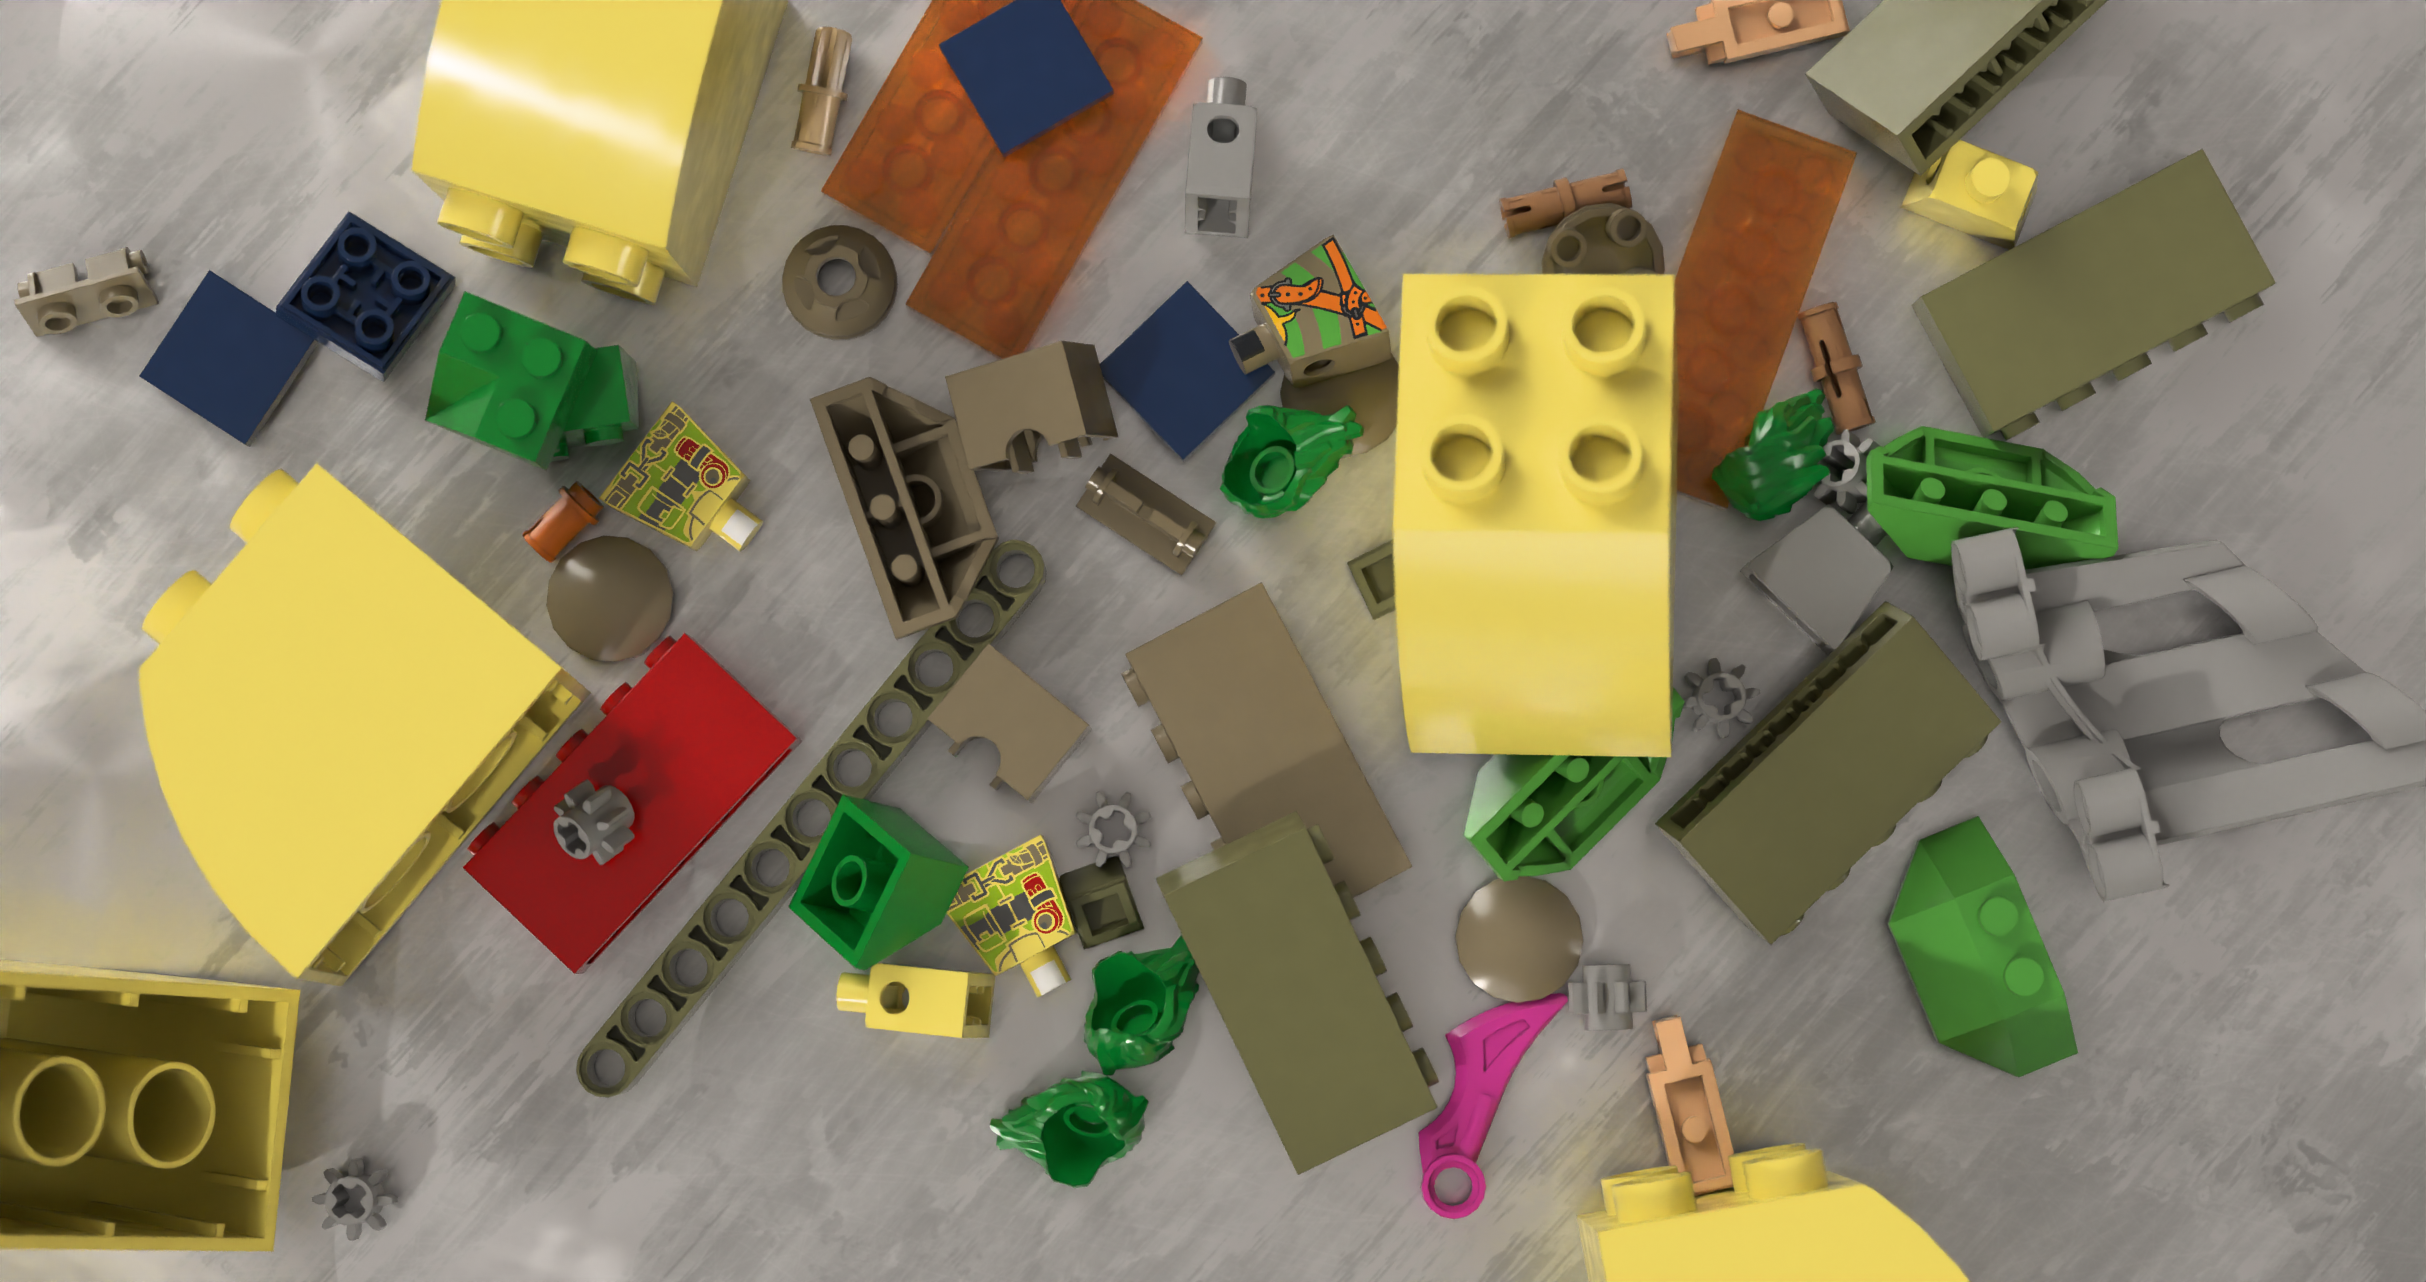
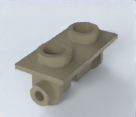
[14,247,159,337]
[1076,453,1217,576]

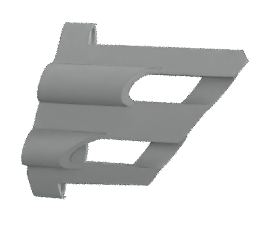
[1951,527,2426,902]

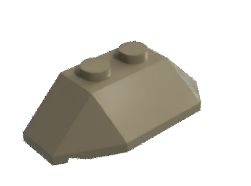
[810,377,999,640]

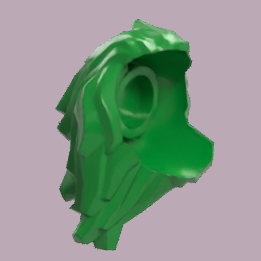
[1712,388,1834,521]
[1220,405,1364,518]
[1084,935,1200,1075]
[990,1071,1149,1188]

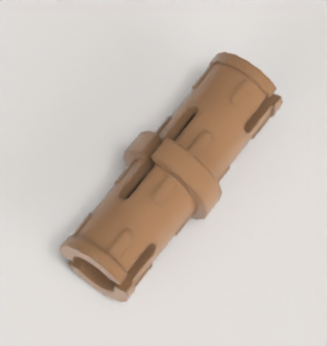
[1499,168,1632,238]
[1797,302,1876,435]

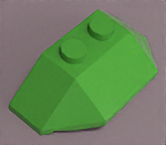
[1866,426,2118,570]
[1464,687,1685,882]
[1887,816,2078,1077]

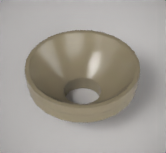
[782,225,898,341]

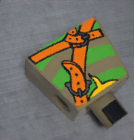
[1229,234,1392,388]

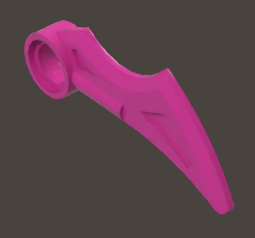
[1418,993,1568,1219]

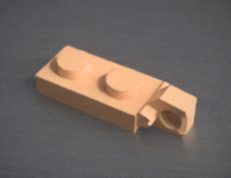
[1666,0,1850,64]
[1645,1015,1734,1196]

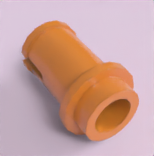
[522,481,604,563]

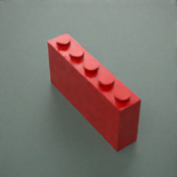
[463,633,802,974]

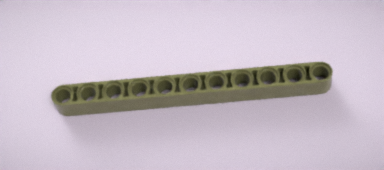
[576,540,1047,1098]

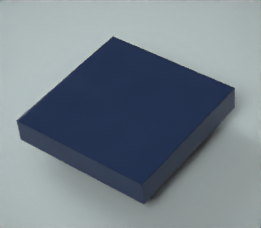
[939,0,1114,157]
[276,211,455,382]
[139,270,319,447]
[1100,281,1275,462]

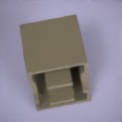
[945,341,1118,474]
[927,643,1092,803]

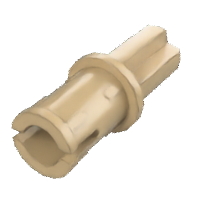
[791,27,852,156]

